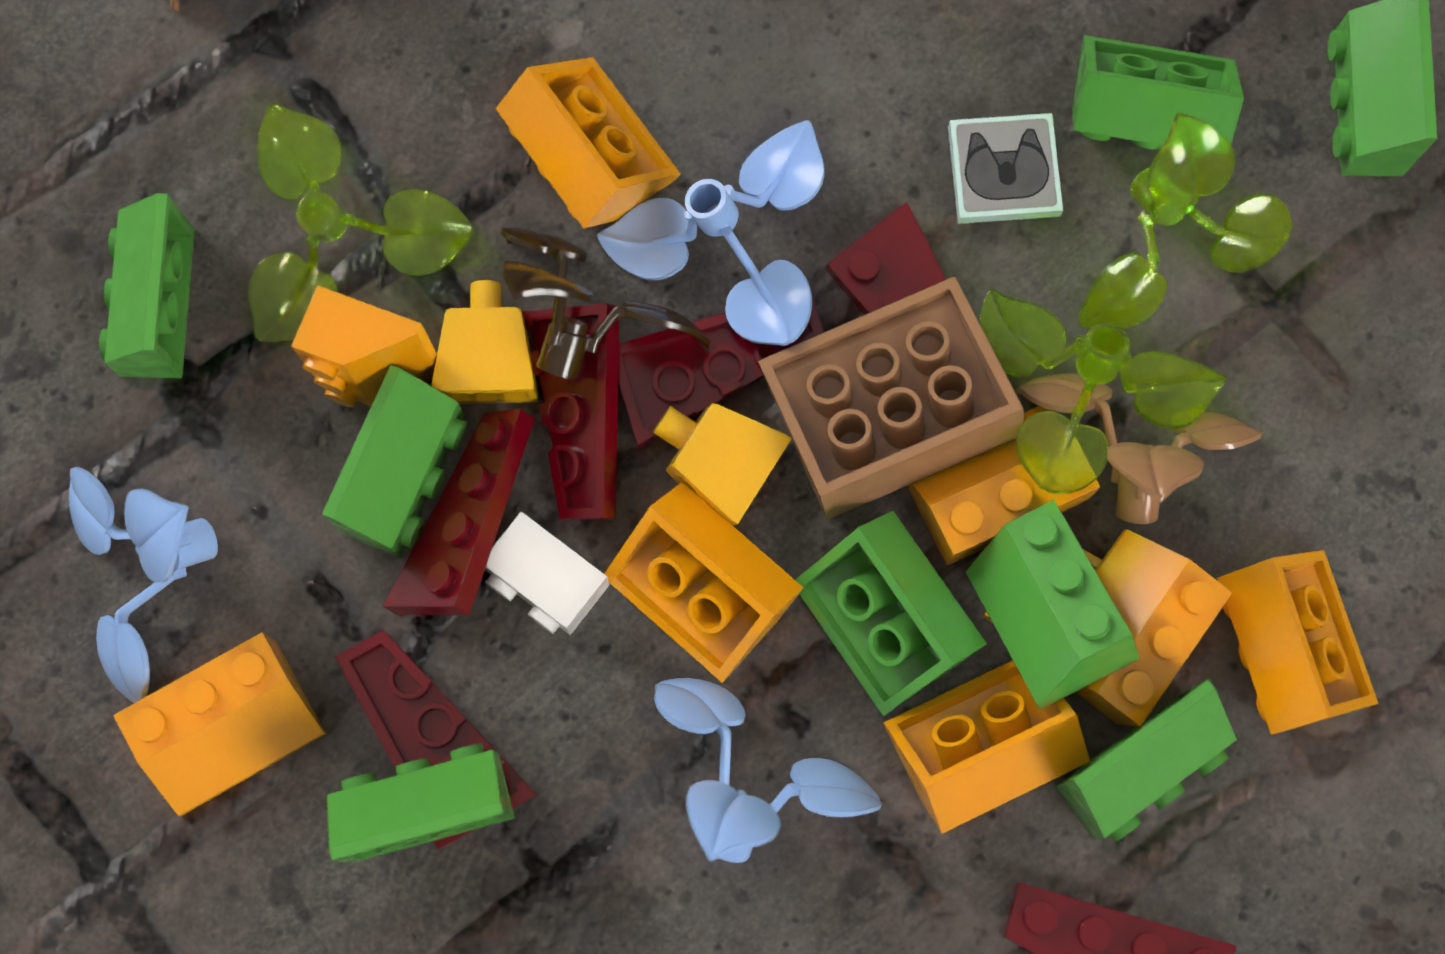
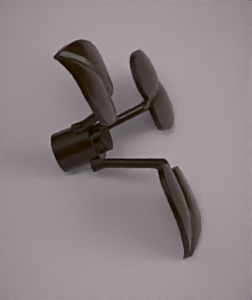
[500,227,711,379]

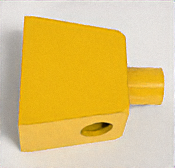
[432,280,538,404]
[653,403,792,526]

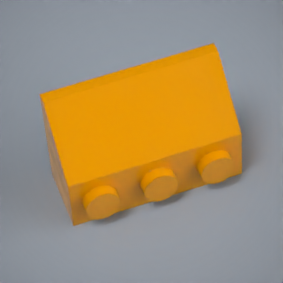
[495,57,681,229]
[291,286,437,408]
[907,406,1100,566]
[604,482,804,683]
[1076,529,1232,727]
[1217,550,1379,735]
[113,632,326,816]
[883,660,1090,834]

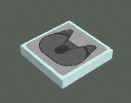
[948,113,1063,224]

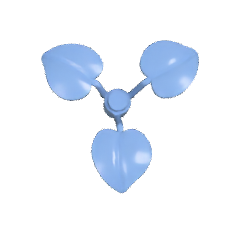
[597,120,824,346]
[69,467,218,703]
[654,678,882,863]

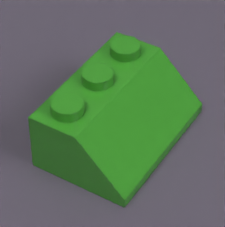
[1328,0,1437,176]
[1072,35,1244,158]
[99,193,195,378]
[322,364,467,558]
[966,500,1140,710]
[795,511,987,716]
[1055,680,1237,842]
[327,744,515,863]

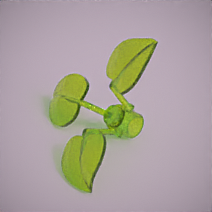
[249,104,473,342]
[1078,113,1293,329]
[979,289,1226,494]

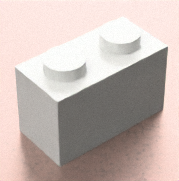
[485,512,610,635]

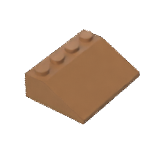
[758,276,1025,520]

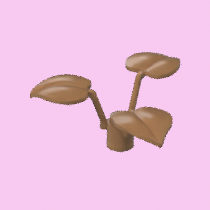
[1015,373,1263,524]

